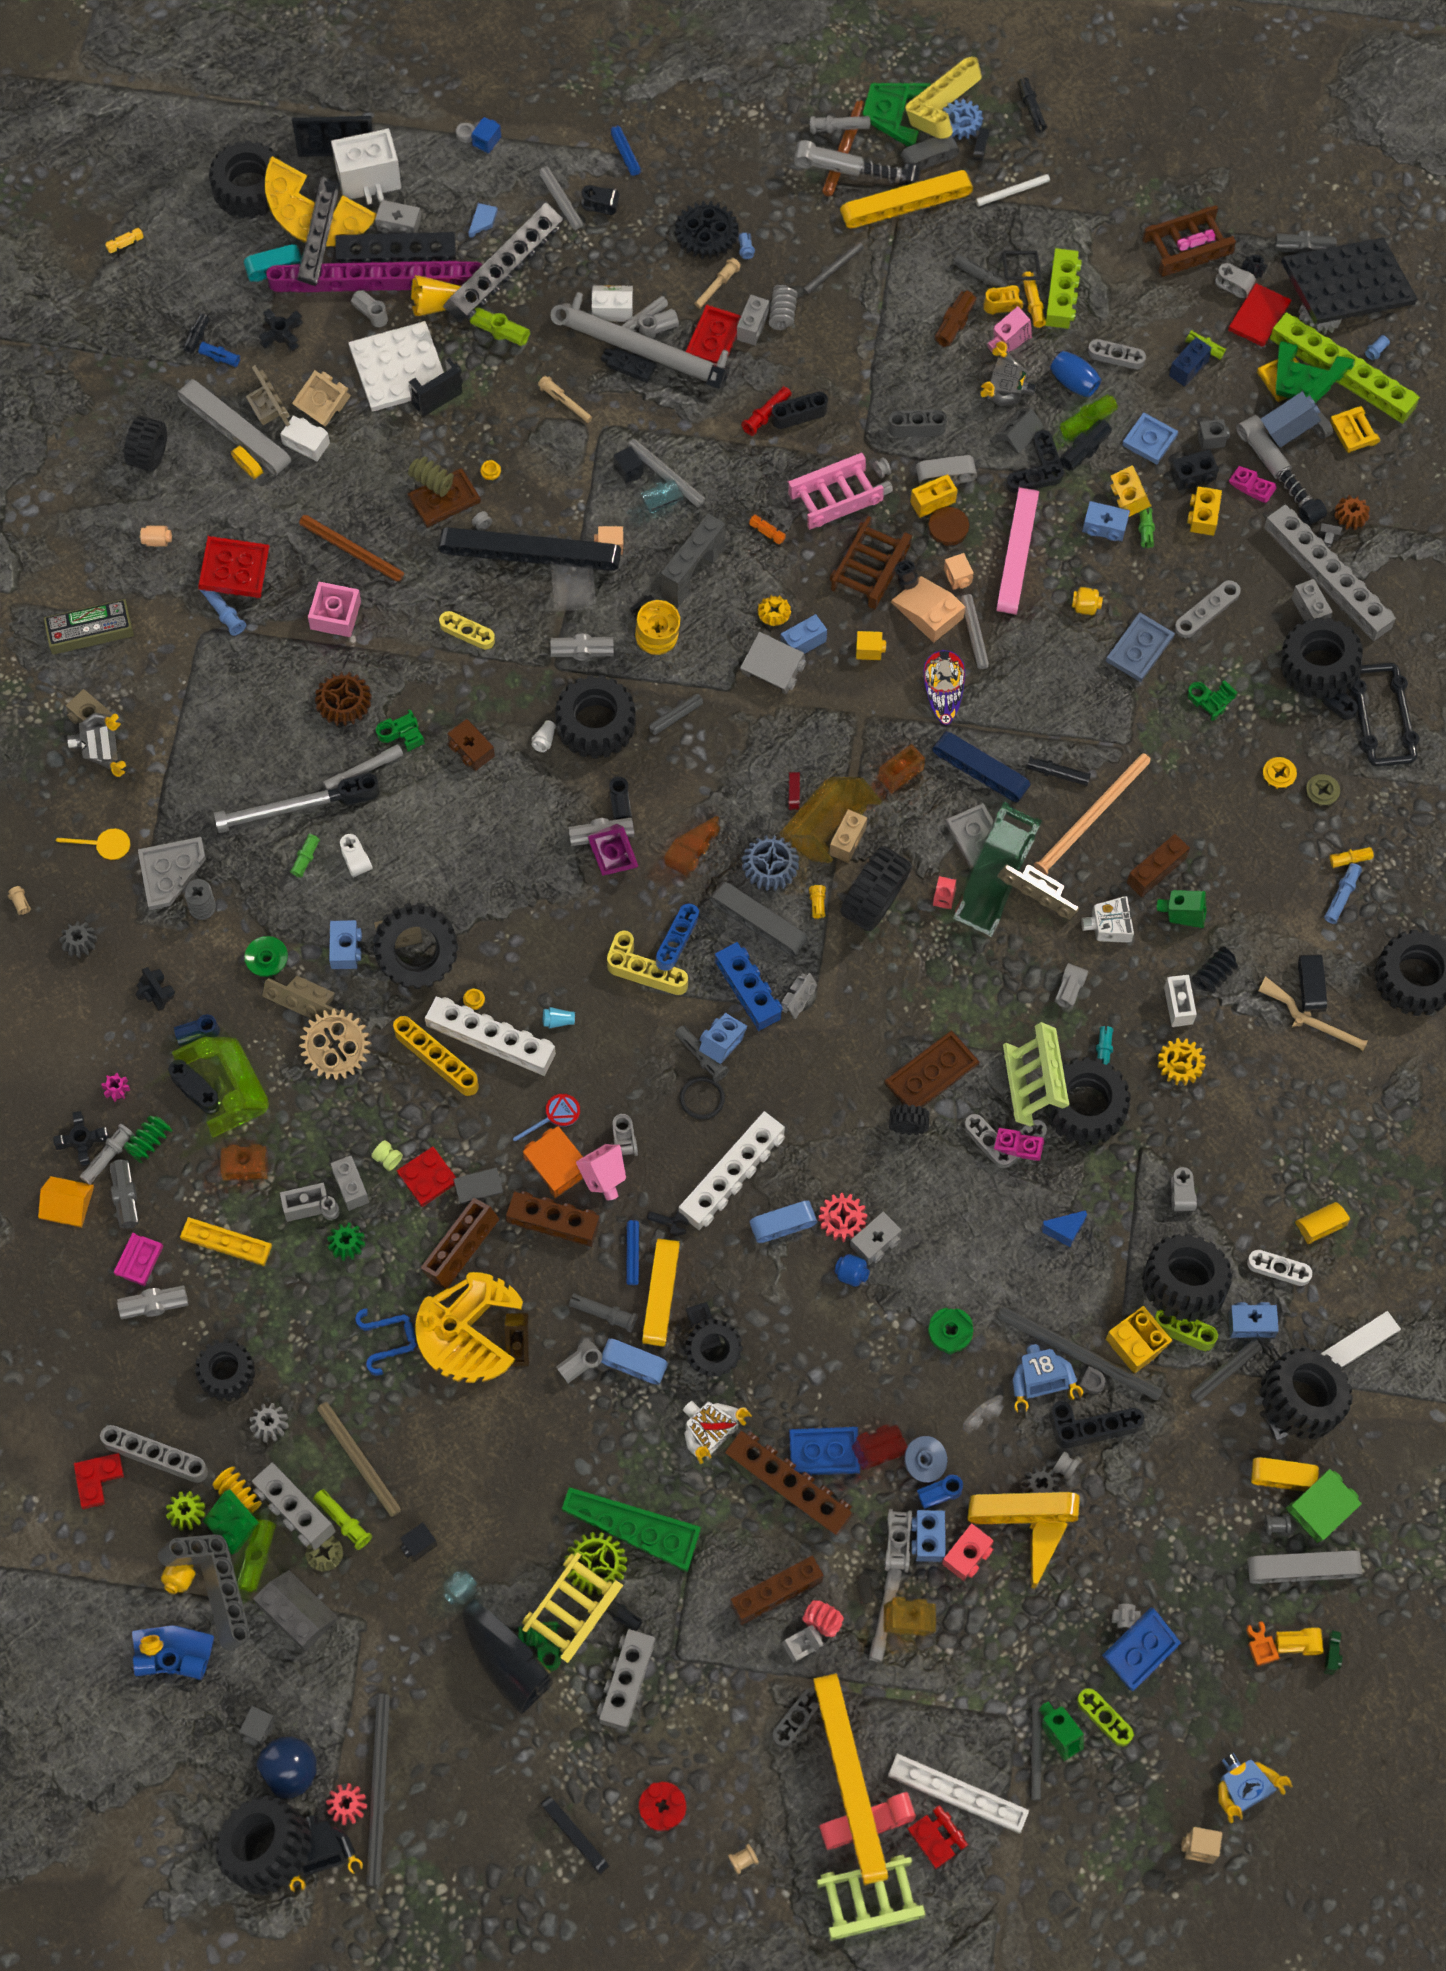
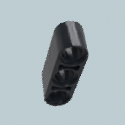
[772,391,828,429]
[1298,954,1327,1012]

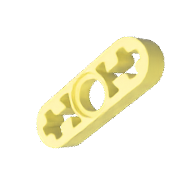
[439,611,495,650]

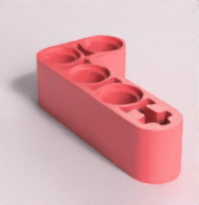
[819,1792,916,1850]

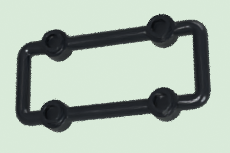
[1349,663,1419,767]

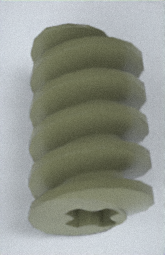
[408,456,454,497]

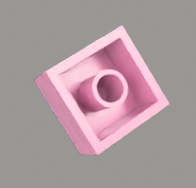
[308,582,361,637]

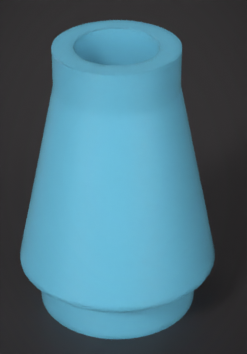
[543,1007,575,1029]

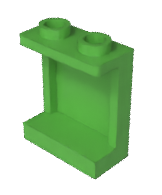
[1286,1469,1362,1543]

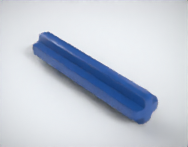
[611,126,640,176]
[626,1220,639,1285]

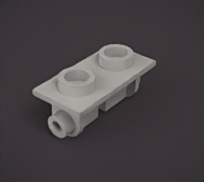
[780,973,817,1019]

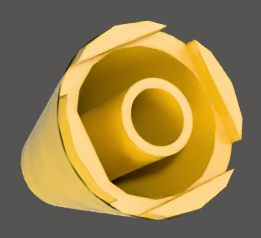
[411,275,467,316]

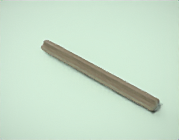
[317,1402,401,1517]

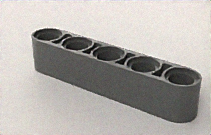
[709,882,808,956]

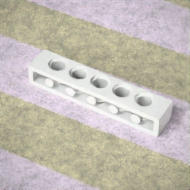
[425,996,556,1076]
[679,1111,785,1230]

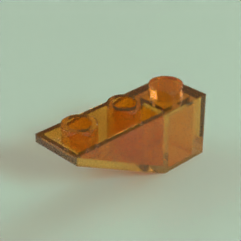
[665,816,720,876]

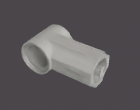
[351,290,388,327]
[639,309,679,339]
[1055,963,1088,1008]
[556,1341,602,1383]

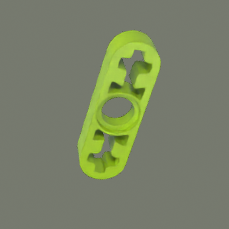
[1077,1689,1133,1747]

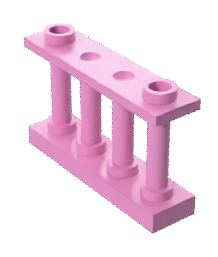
[788,453,883,530]

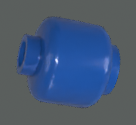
[835,1254,870,1287]

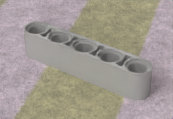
[100,1425,208,1483]
[1247,1551,1363,1584]

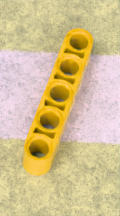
[393,1016,479,1096]
[642,1238,680,1347]
[968,1492,1080,1524]

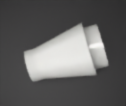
[531,720,556,752]

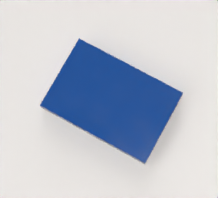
[789,1427,860,1476]
[1102,1607,1181,1691]

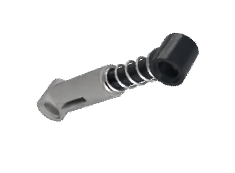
[794,140,920,187]
[1236,415,1327,526]

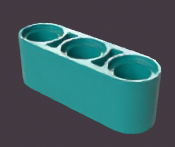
[243,245,302,282]

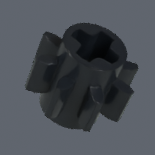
[1241,254,1267,279]

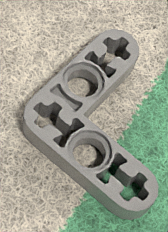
[964,1114,1047,1168]

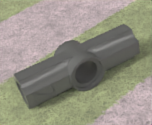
[1275,231,1337,254]
[110,1159,139,1229]

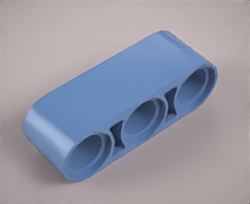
[749,1201,817,1243]
[601,1339,668,1385]

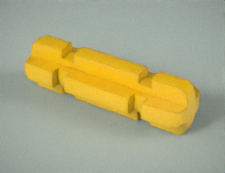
[105,228,143,253]

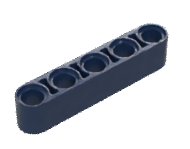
[932,731,1031,802]

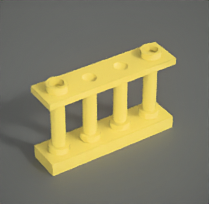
[522,1552,623,1663]

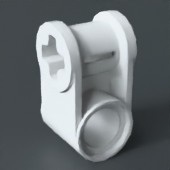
[340,834,373,878]

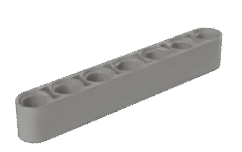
[177,379,291,475]

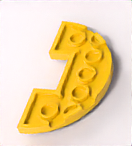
[265,157,377,247]

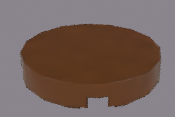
[928,507,969,546]

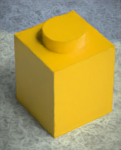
[856,631,886,660]

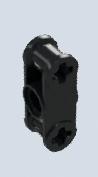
[168,1059,221,1115]

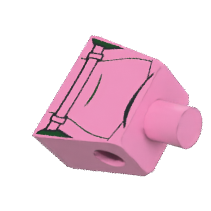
[987,307,1032,353]

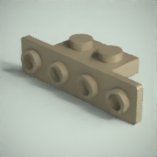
[246,365,290,426]
[997,865,1079,920]
[262,976,342,1031]

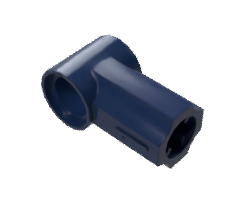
[174,1014,220,1046]

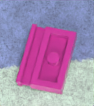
[114,1233,163,1286]

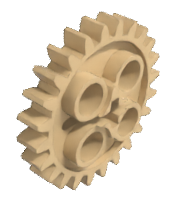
[299,1009,371,1080]

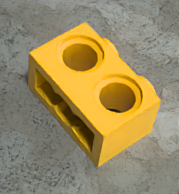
[1110,465,1151,517]
[910,474,957,518]
[1187,487,1222,536]

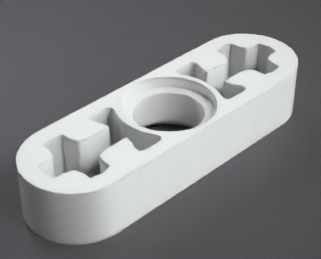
[1247,1250,1312,1286]

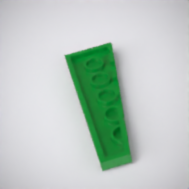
[562,1487,701,1572]

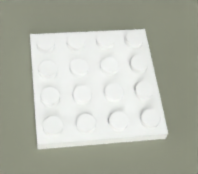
[349,321,444,412]

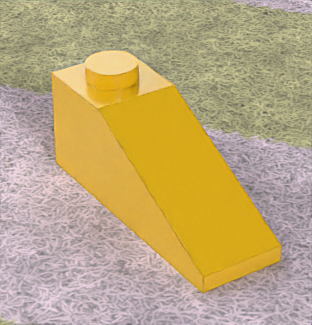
[1030,1522,1068,1589]

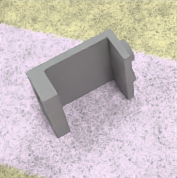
[740,632,806,695]

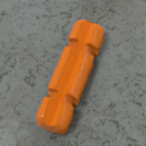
[749,515,786,544]

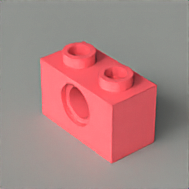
[942,1523,994,1581]

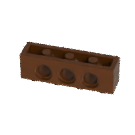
[506,1191,600,1247]
[421,1198,500,1289]
[730,1555,824,1625]

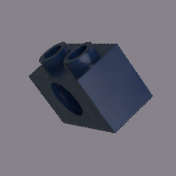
[1169,337,1212,387]

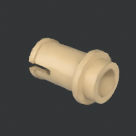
[8,886,31,915]

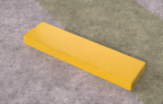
[180,1217,272,1266]

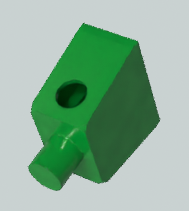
[1157,890,1207,928]
[1039,1702,1084,1761]

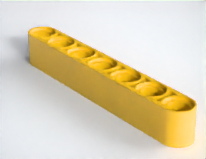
[840,170,973,228]

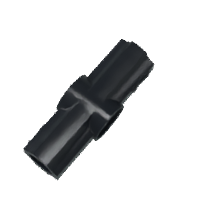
[1060,419,1112,471]

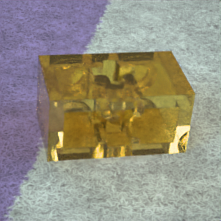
[884,1597,936,1636]

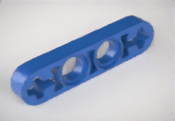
[655,904,699,971]

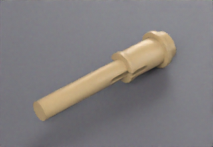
[695,258,741,309]
[538,376,592,423]

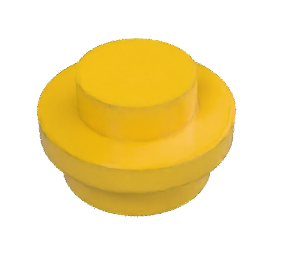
[480,460,501,480]
[463,989,485,1010]
[139,1635,163,1656]

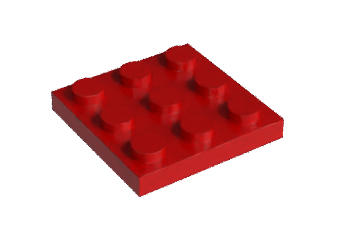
[199,536,269,598]

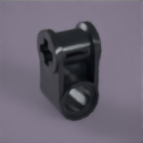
[581,185,620,215]

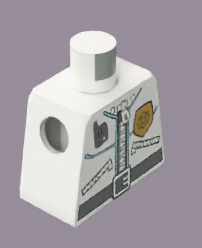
[1081,896,1134,942]

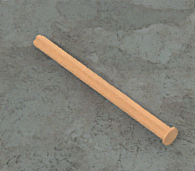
[1034,753,1151,875]

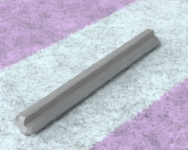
[627,439,705,507]

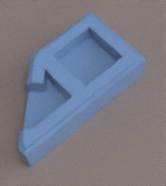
[469,203,498,237]

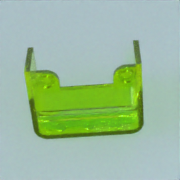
[172,1037,269,1138]

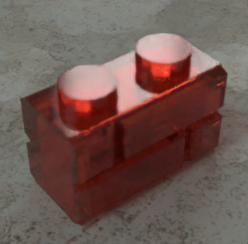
[852,1424,908,1470]

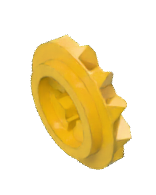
[758,595,791,626]
[1262,757,1297,789]

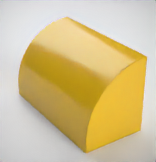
[1295,1202,1350,1244]

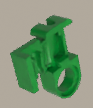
[1187,680,1238,721]
[376,710,425,751]
[519,1622,561,1671]

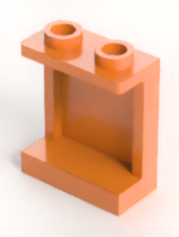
[523,1126,583,1198]

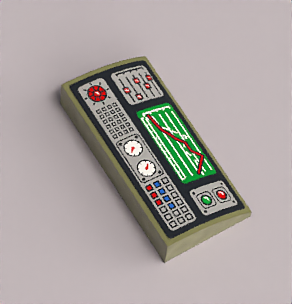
[44,599,134,655]

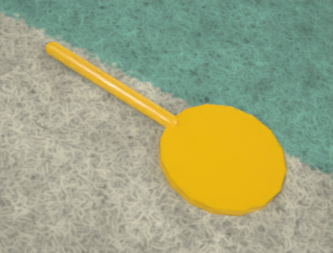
[56,828,130,860]

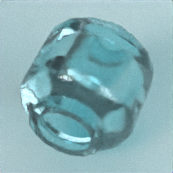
[443,1570,478,1605]

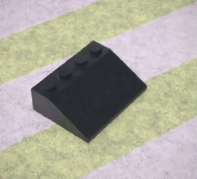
[292,116,375,157]

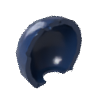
[256,1737,317,1799]

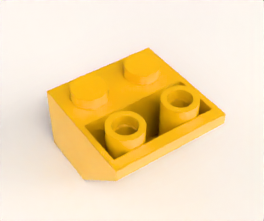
[1106,1306,1172,1374]

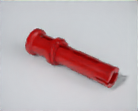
[741,386,792,436]

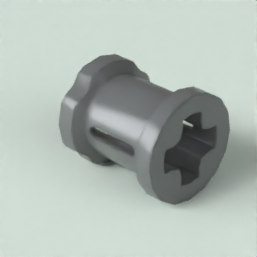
[1264,1513,1291,1535]

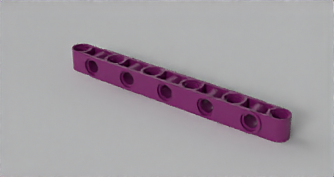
[267,261,482,292]

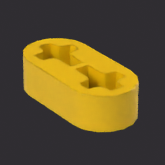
[231,445,263,479]

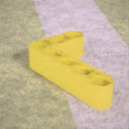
[905,57,982,139]

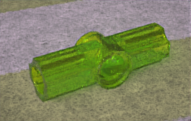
[1059,394,1118,440]
[237,1519,277,1592]

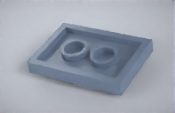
[1106,613,1175,682]

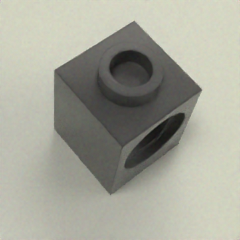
[1197,419,1230,450]
[239,1706,276,1747]

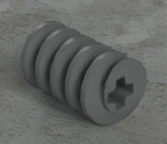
[185,879,216,920]

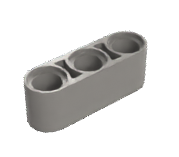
[916,455,977,486]

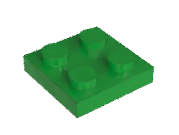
[203,1489,259,1555]

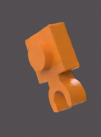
[1246,1622,1279,1667]

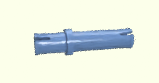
[1324,863,1363,924]

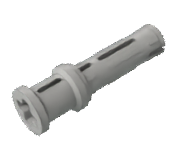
[810,115,870,134]
[79,1124,135,1185]

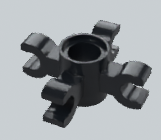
[259,309,303,351]
[53,1111,109,1166]

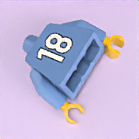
[1013,1344,1083,1413]

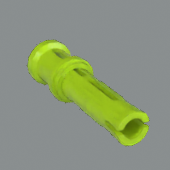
[313,1489,372,1550]

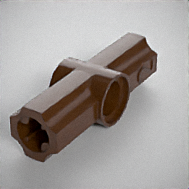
[935,290,976,347]

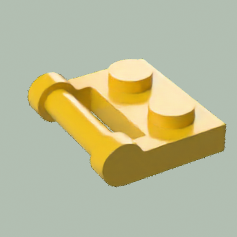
[1330,406,1380,453]

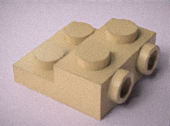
[292,370,351,427]

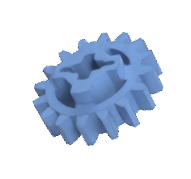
[943,99,983,139]

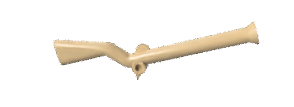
[1259,976,1368,1052]

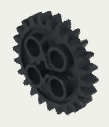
[675,200,739,259]

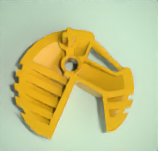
[415,1272,523,1383]

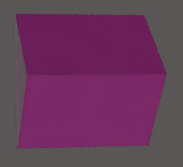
[587,824,638,876]

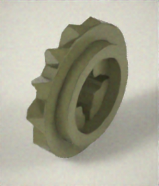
[1306,774,1340,806]
[305,1535,343,1572]

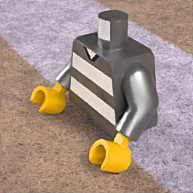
[67,713,126,777]

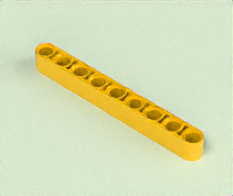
[813,1673,888,1885]

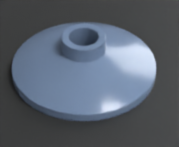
[904,1436,947,1482]

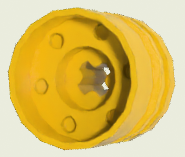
[635,600,681,655]

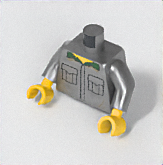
[981,341,1037,406]

